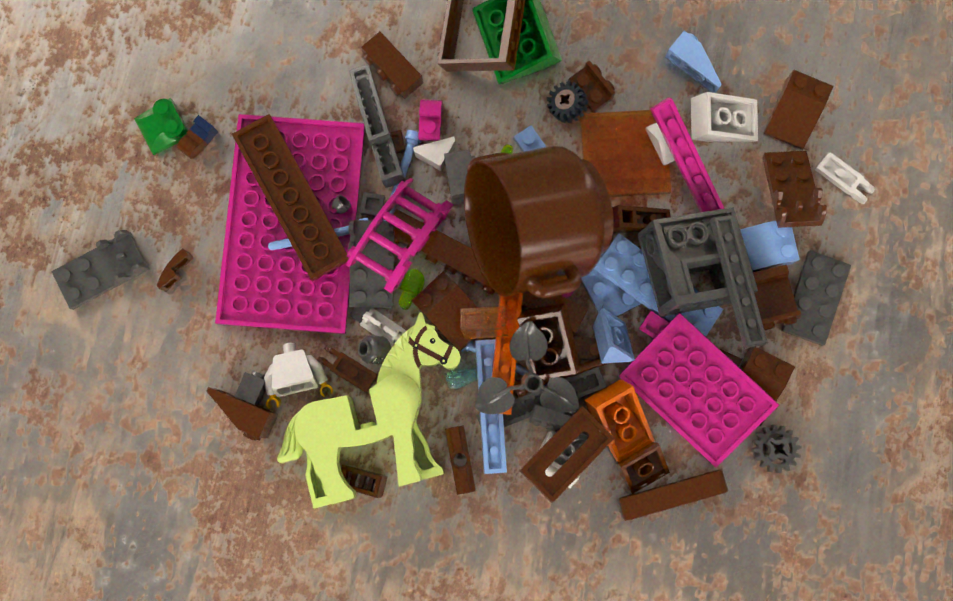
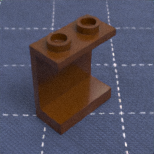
[753,264,801,331]

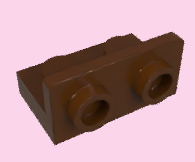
[568,60,615,114]

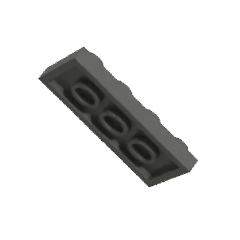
[782,250,851,346]

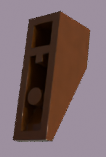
[612,205,671,233]

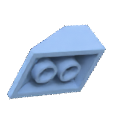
[740,221,800,272]

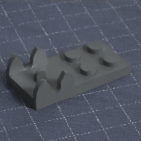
[348,220,395,308]
[51,230,149,310]

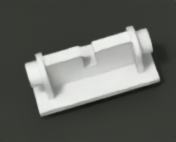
[360,308,406,347]

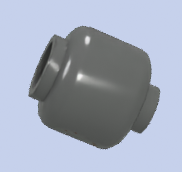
[358,335,391,364]

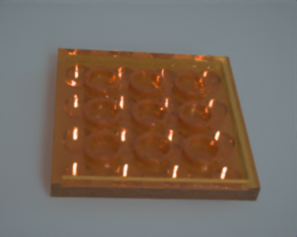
[580,110,671,197]

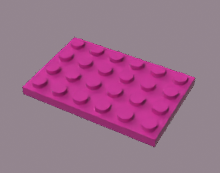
[619,312,779,467]

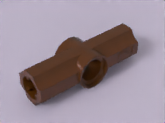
[445,425,476,495]

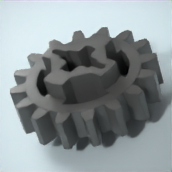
[751,425,802,473]

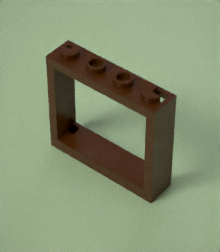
[437,0,525,72]

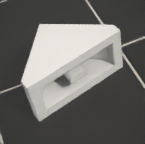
[645,123,675,166]
[413,137,456,171]

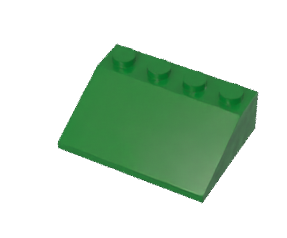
[472,0,562,85]

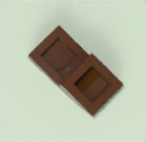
[157,248,194,292]

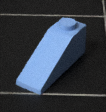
[665,31,722,93]

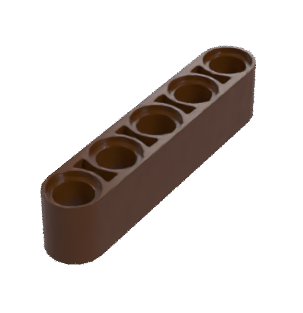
[618,469,728,521]

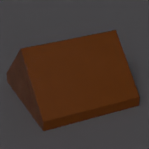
[615,442,670,494]

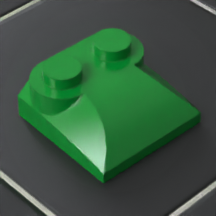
[134,98,188,155]

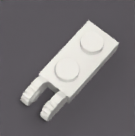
[815,152,875,204]

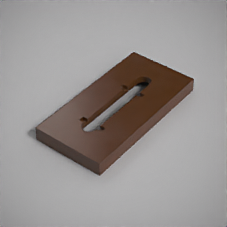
[519,406,615,503]

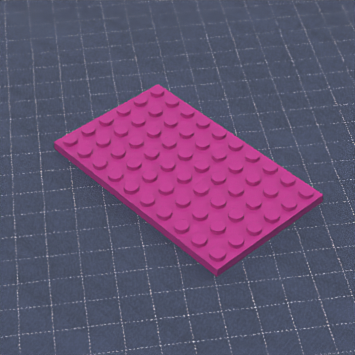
[215,114,365,334]

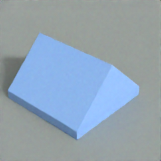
[593,308,635,364]

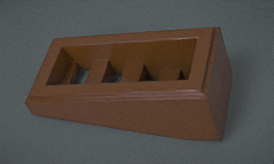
[341,465,387,498]

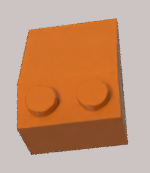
[584,379,655,463]

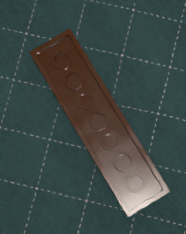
[232,114,349,281]

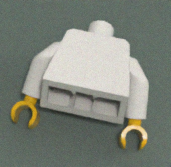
[264,343,333,409]

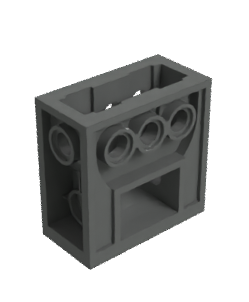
[638,207,758,317]

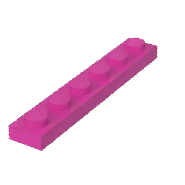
[650,97,725,212]

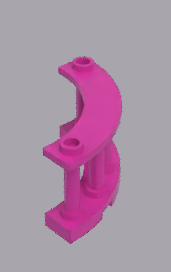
[346,178,454,293]

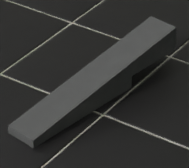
[349,64,406,188]
[476,367,607,427]

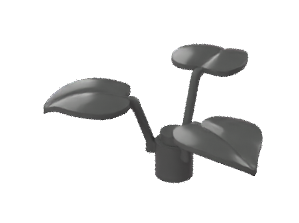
[475,321,579,414]

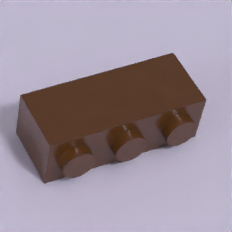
[361,31,423,99]

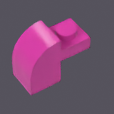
[418,99,443,141]

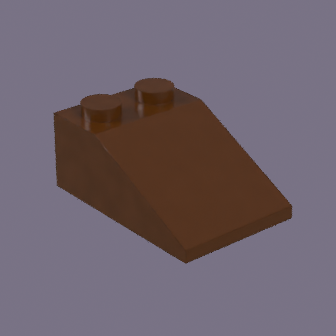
[763,70,833,150]
[411,271,491,352]
[739,347,795,426]
[206,387,278,441]

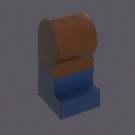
[177,115,218,159]

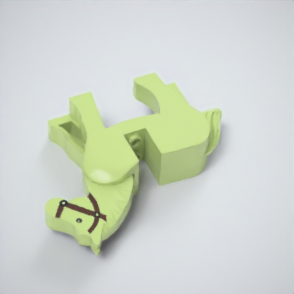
[277,312,461,509]

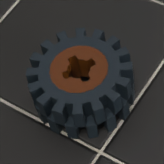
[547,81,588,123]

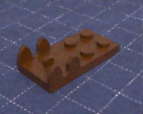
[763,151,827,228]

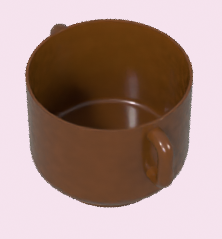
[464,146,613,298]

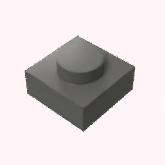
[360,192,385,217]

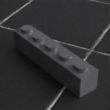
[529,405,588,441]

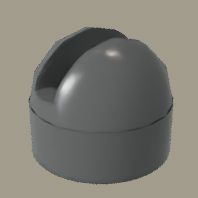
[332,195,351,214]

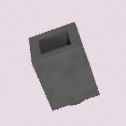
[234,370,266,406]

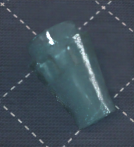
[445,368,478,390]

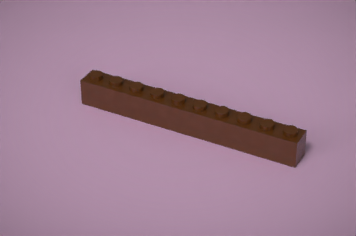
[393,209,588,335]

